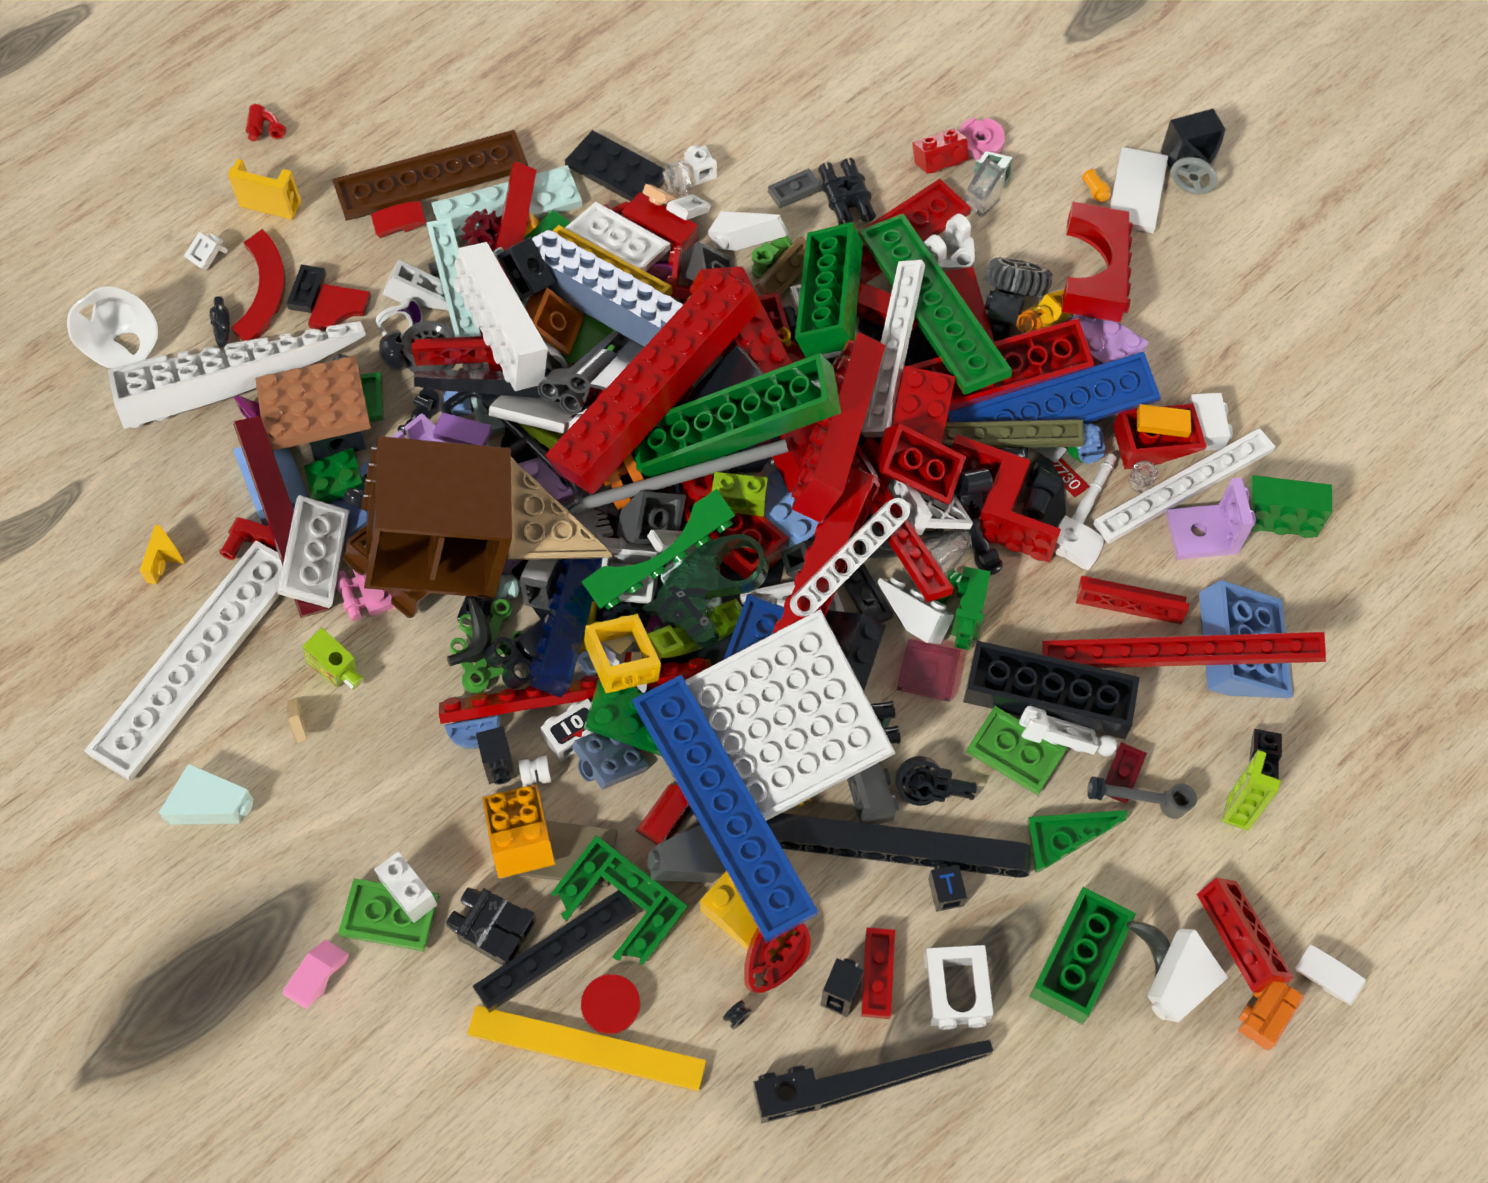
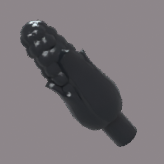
[209,296,230,347]

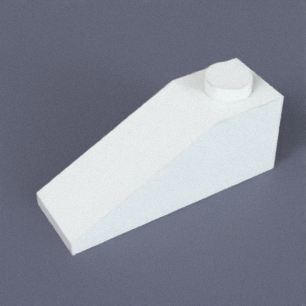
[708,211,789,251]
[383,260,448,310]

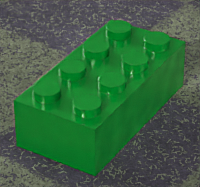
[1029,887,1136,1025]

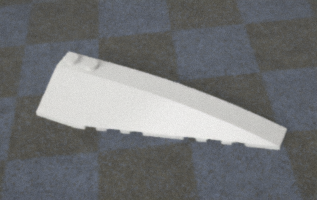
[108,321,366,429]

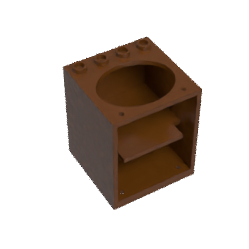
[362,436,512,598]

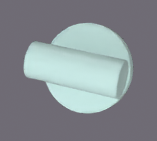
[492,572,520,601]

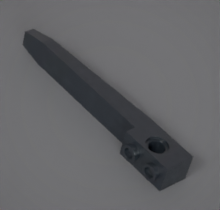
[414,360,596,401]
[753,1040,993,1124]

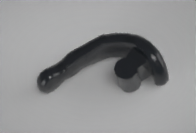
[398,388,440,435]
[969,517,1003,575]

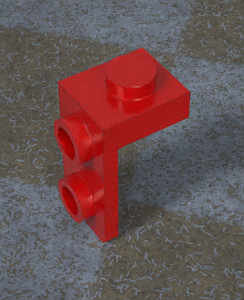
[667,245,692,303]

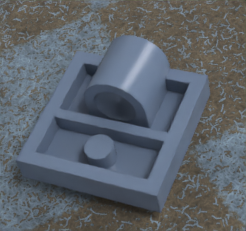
[572,733,649,790]

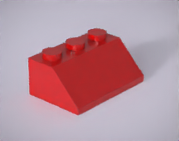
[877,423,966,505]

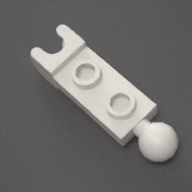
[1019,706,1118,757]

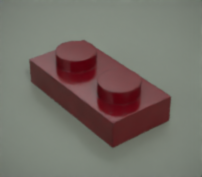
[1105,742,1147,804]

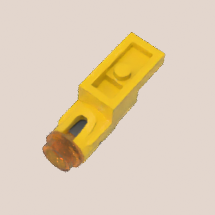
[1016,290,1070,333]

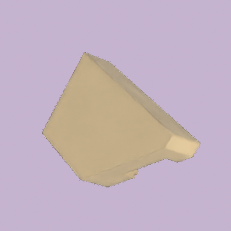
[287,698,307,743]

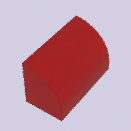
[636,784,692,845]

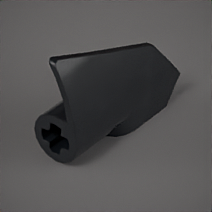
[1022,458,1066,527]

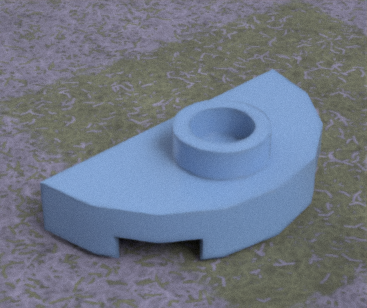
[444,715,500,749]

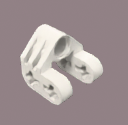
[923,214,975,271]

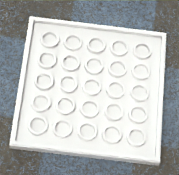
[685,609,896,821]

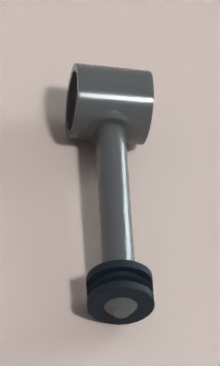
[1087,776,1197,819]

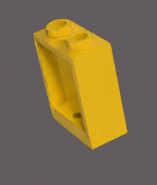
[584,614,661,693]

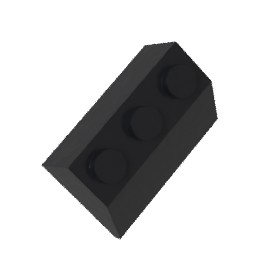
[825,610,886,692]

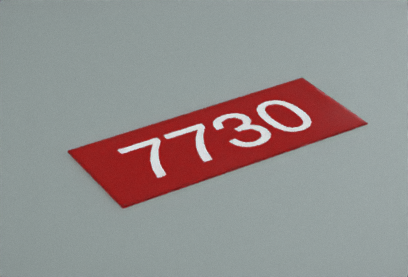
[1051,458,1090,498]

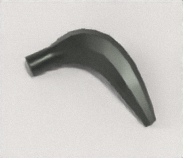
[447,598,492,666]
[1127,921,1170,978]

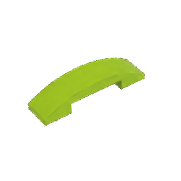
[647,599,742,658]

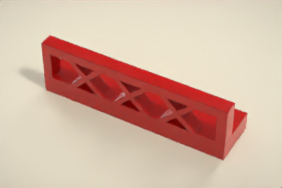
[412,336,495,366]
[1076,575,1189,624]
[1196,877,1294,993]

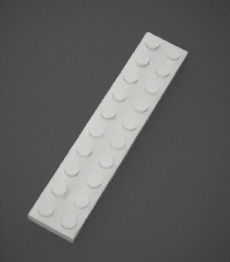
[84,541,283,782]

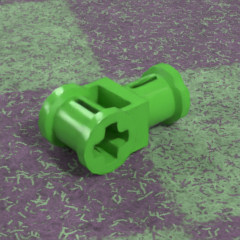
[752,236,793,279]

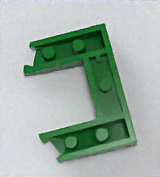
[551,835,688,965]

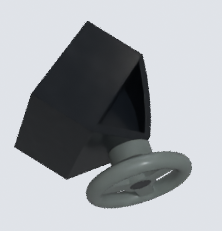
[1160,108,1226,194]

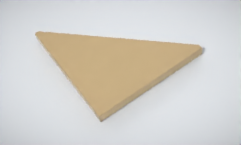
[508,457,612,560]

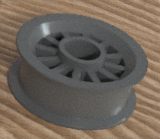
[401,321,455,373]

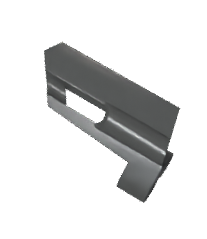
[538,331,644,415]

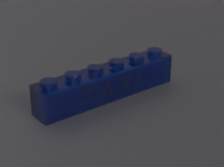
[529,558,603,698]

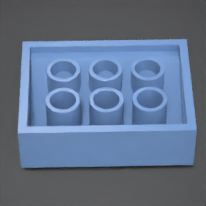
[1199,580,1293,698]

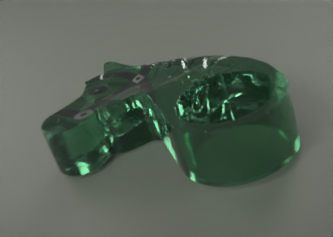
[642,534,769,648]

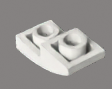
[1295,944,1366,1006]

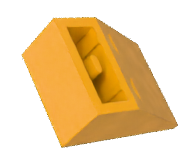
[482,784,555,879]

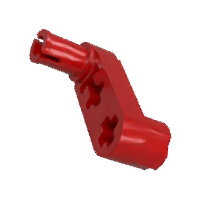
[219,517,277,560]

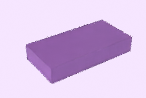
[433,412,492,446]

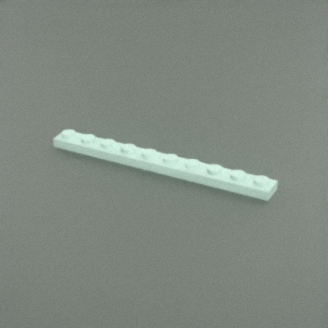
[427,218,506,435]

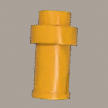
[1082,169,1111,202]

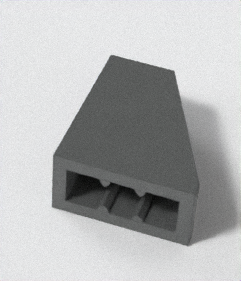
[519,559,565,610]
[647,825,726,883]

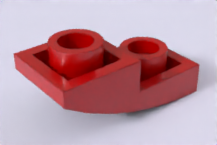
[371,201,427,238]

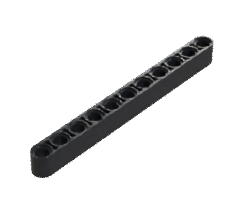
[766,813,1031,878]

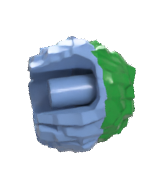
[1068,423,1105,464]

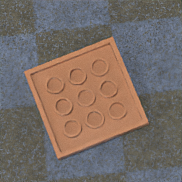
[255,356,371,451]

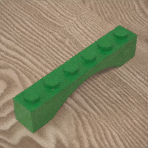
[581,489,735,610]

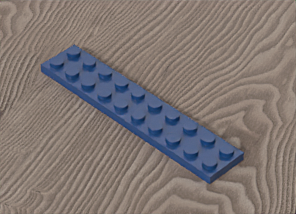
[632,675,818,943]

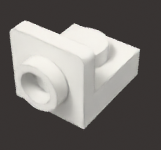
[184,232,228,271]

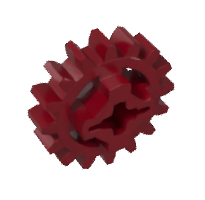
[461,209,502,254]

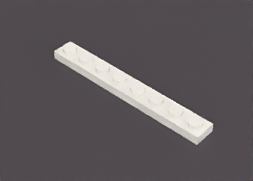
[861,260,925,438]
[1093,428,1276,544]

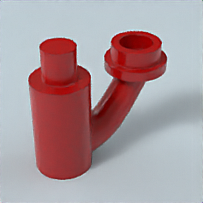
[246,104,286,141]

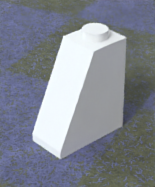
[1147,928,1228,1022]

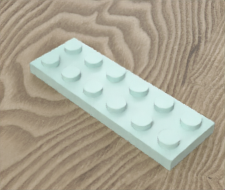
[431,165,583,242]

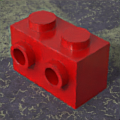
[912,128,969,174]

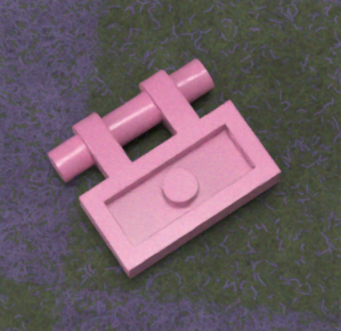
[336,570,396,621]

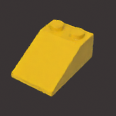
[700,872,795,960]

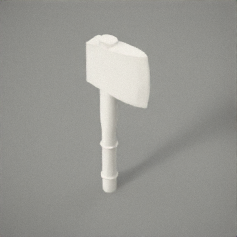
[1054,454,1117,570]

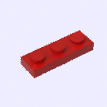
[861,927,895,1019]

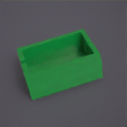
[1247,475,1332,538]

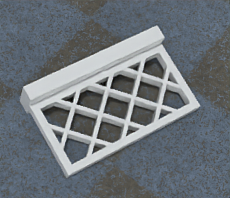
[887,478,973,535]

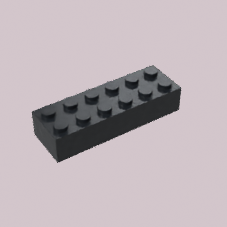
[963,640,1140,739]

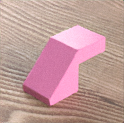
[282,939,349,1009]

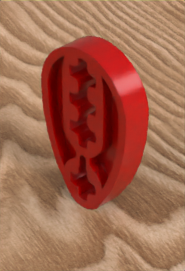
[744,923,811,993]

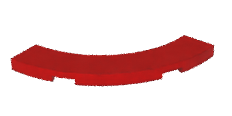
[231,229,286,341]

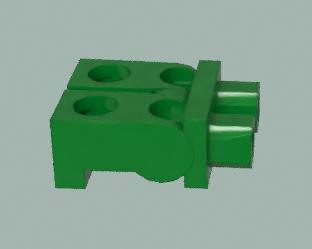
[951,566,990,650]

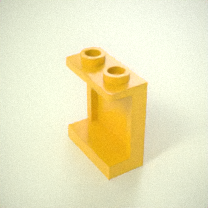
[228,159,301,220]

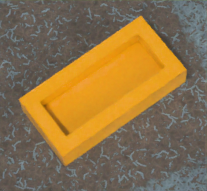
[1137,404,1191,438]

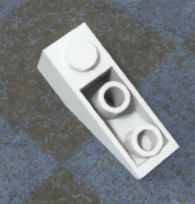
[878,576,954,644]

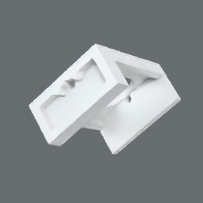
[924,945,993,1030]

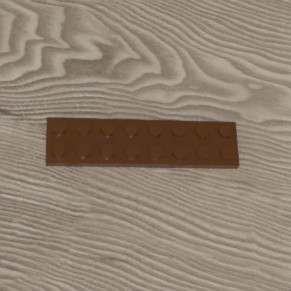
[332,130,528,221]

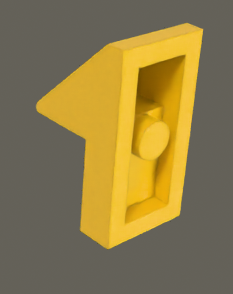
[139,524,185,584]

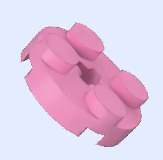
[959,118,1005,161]

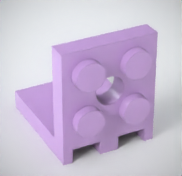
[1166,477,1256,560]

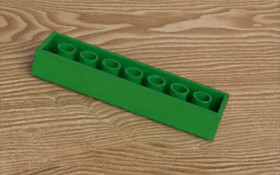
[634,353,841,478]

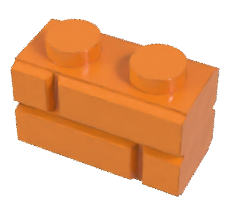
[1238,981,1304,1050]

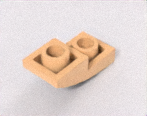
[642,184,676,207]

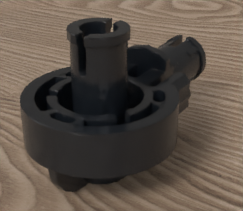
[895,756,977,806]

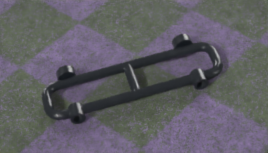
[441,392,584,511]

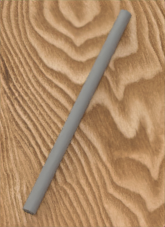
[569,439,789,514]

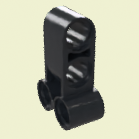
[484,614,565,689]

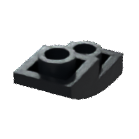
[1249,729,1282,780]

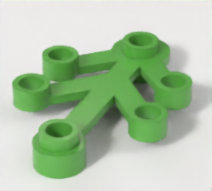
[450,599,524,694]

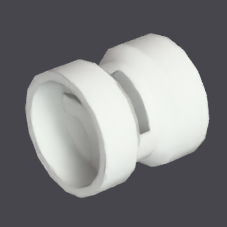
[519,755,551,787]

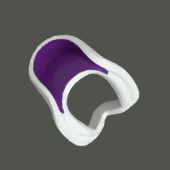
[376,298,422,340]

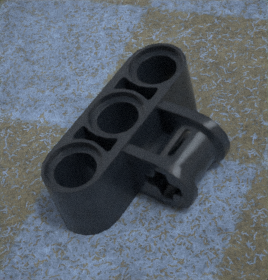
[953,468,993,519]

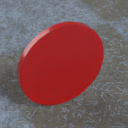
[581,974,640,1034]

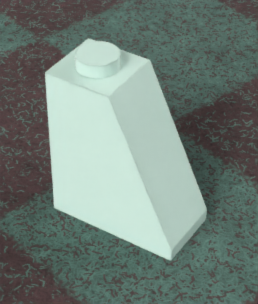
[159,764,254,825]

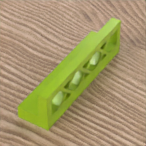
[1221,750,1281,831]

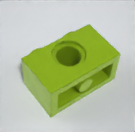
[712,472,768,516]

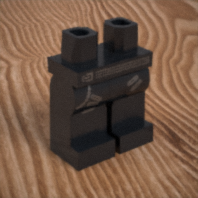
[446,887,537,966]

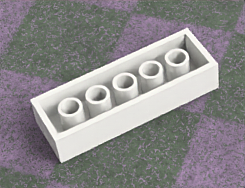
[454,242,548,391]

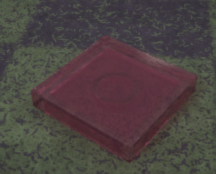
[896,638,961,702]

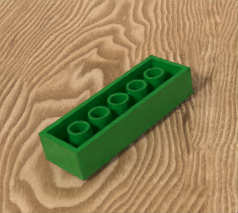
[795,222,863,358]

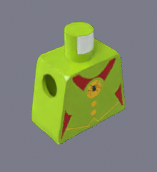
[302,627,364,690]

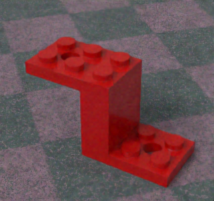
[952,434,1061,563]

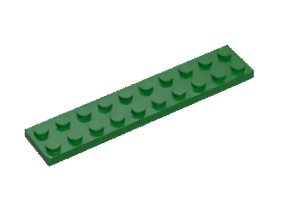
[859,214,1012,395]

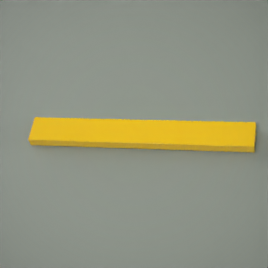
[467,1005,706,1092]

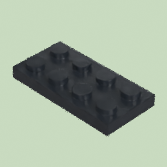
[565,130,669,202]

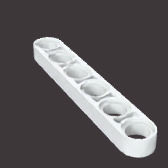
[790,498,910,617]

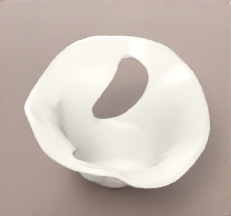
[67,286,158,369]

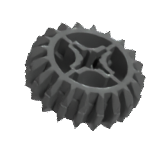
[986,257,1053,297]

